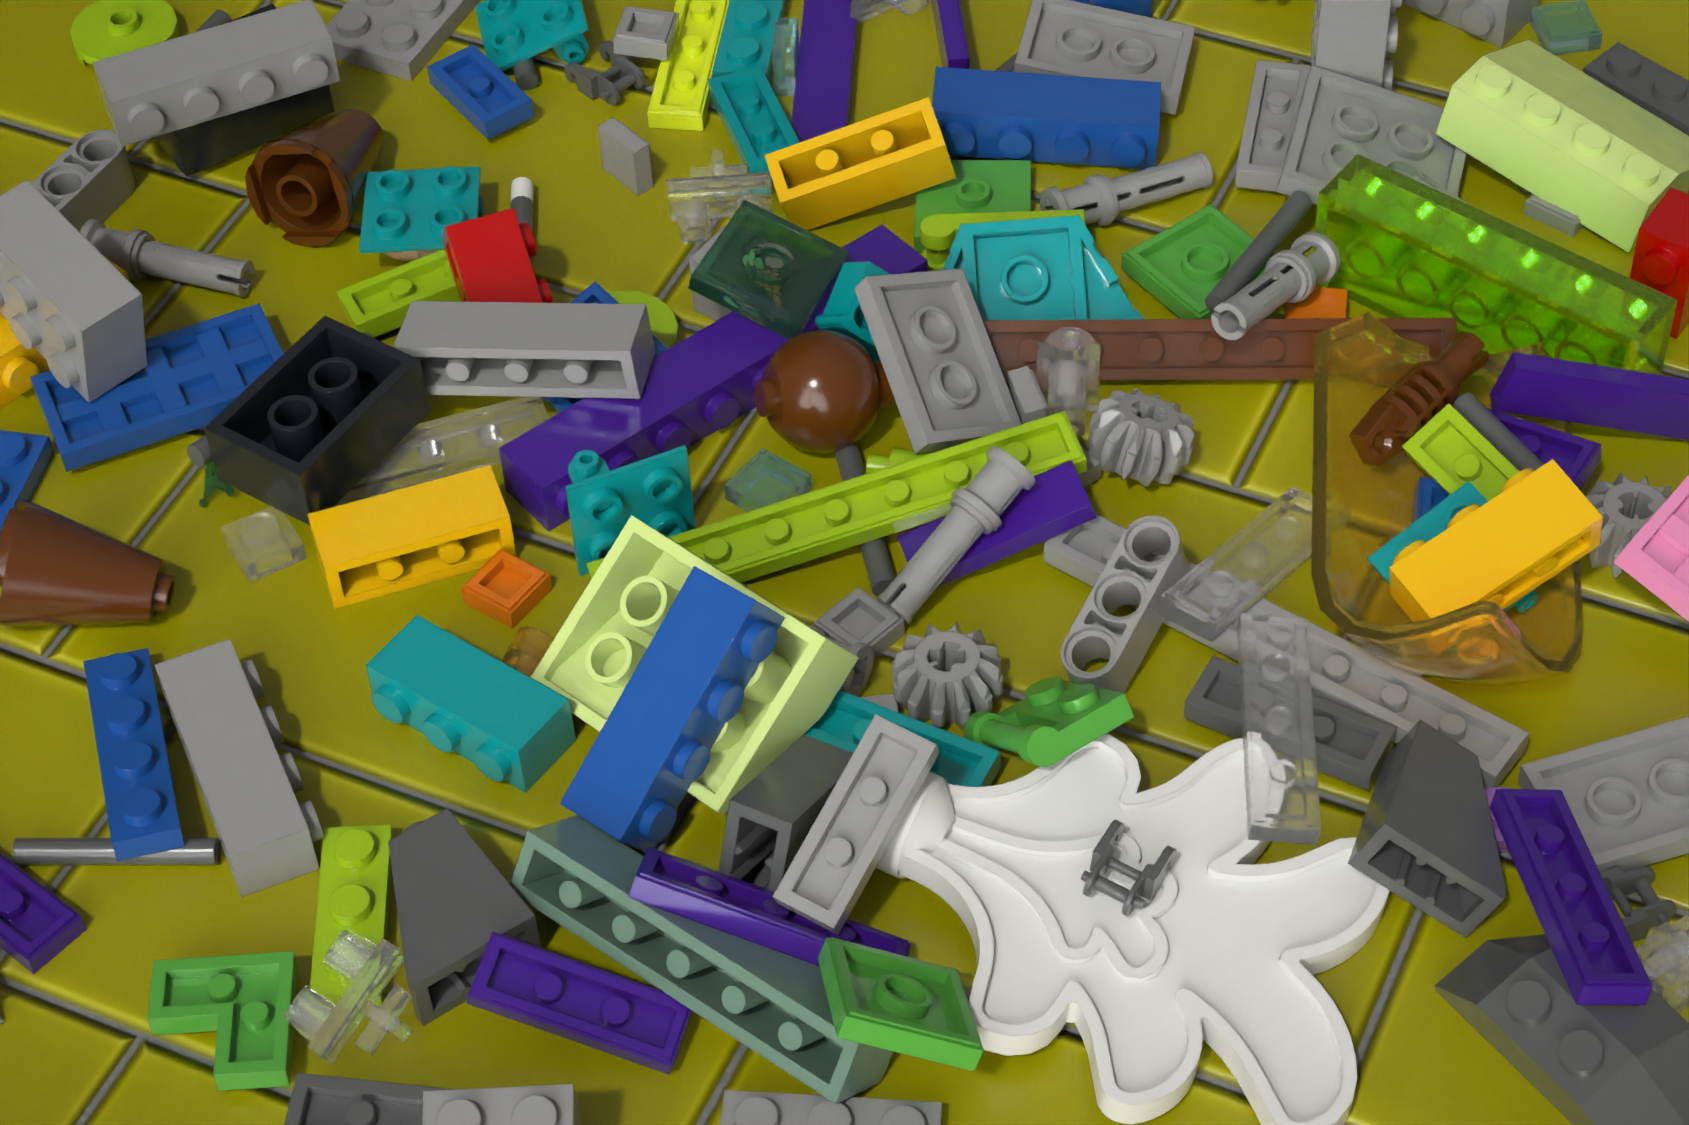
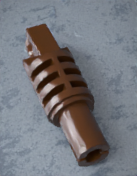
[1349,331,1489,466]

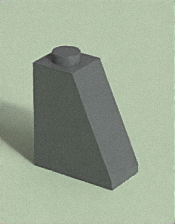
[1348,720,1507,938]
[718,735,853,892]
[388,808,541,1026]

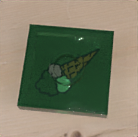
[688,200,850,339]

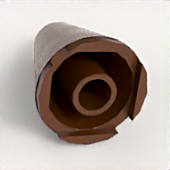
[245,109,384,247]
[0,499,175,627]

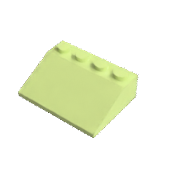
[1436,40,1689,253]
[530,515,859,815]

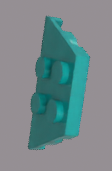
[943,215,1143,320]

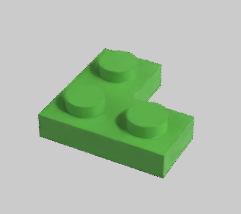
[147,951,299,1091]

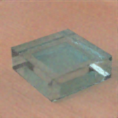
[1530,0,1602,55]
[772,18,799,96]
[724,448,812,512]

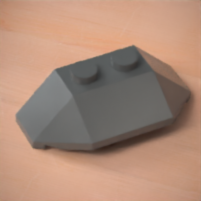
[1434,934,1689,1125]

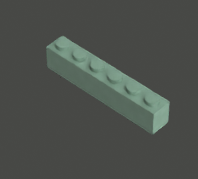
[510,815,893,1104]

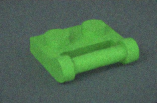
[964,676,1134,767]

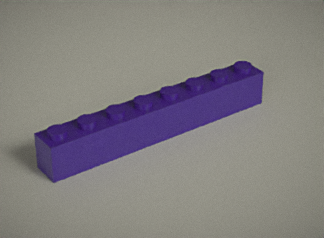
[499,224,928,531]

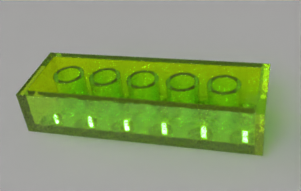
[1313,154,1677,375]

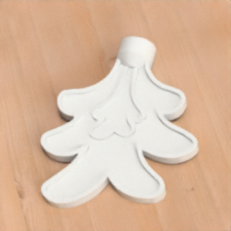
[876,733,1390,1125]

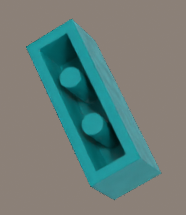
[366,615,576,793]

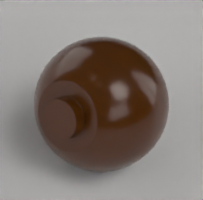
[754,330,895,453]

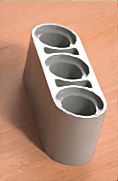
[31,129,135,232]
[1061,515,1188,693]

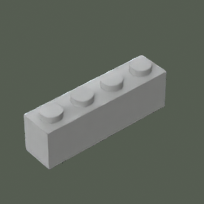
[93,0,340,147]
[393,301,656,399]
[155,639,324,897]

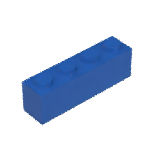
[932,67,1161,169]
[560,566,785,852]

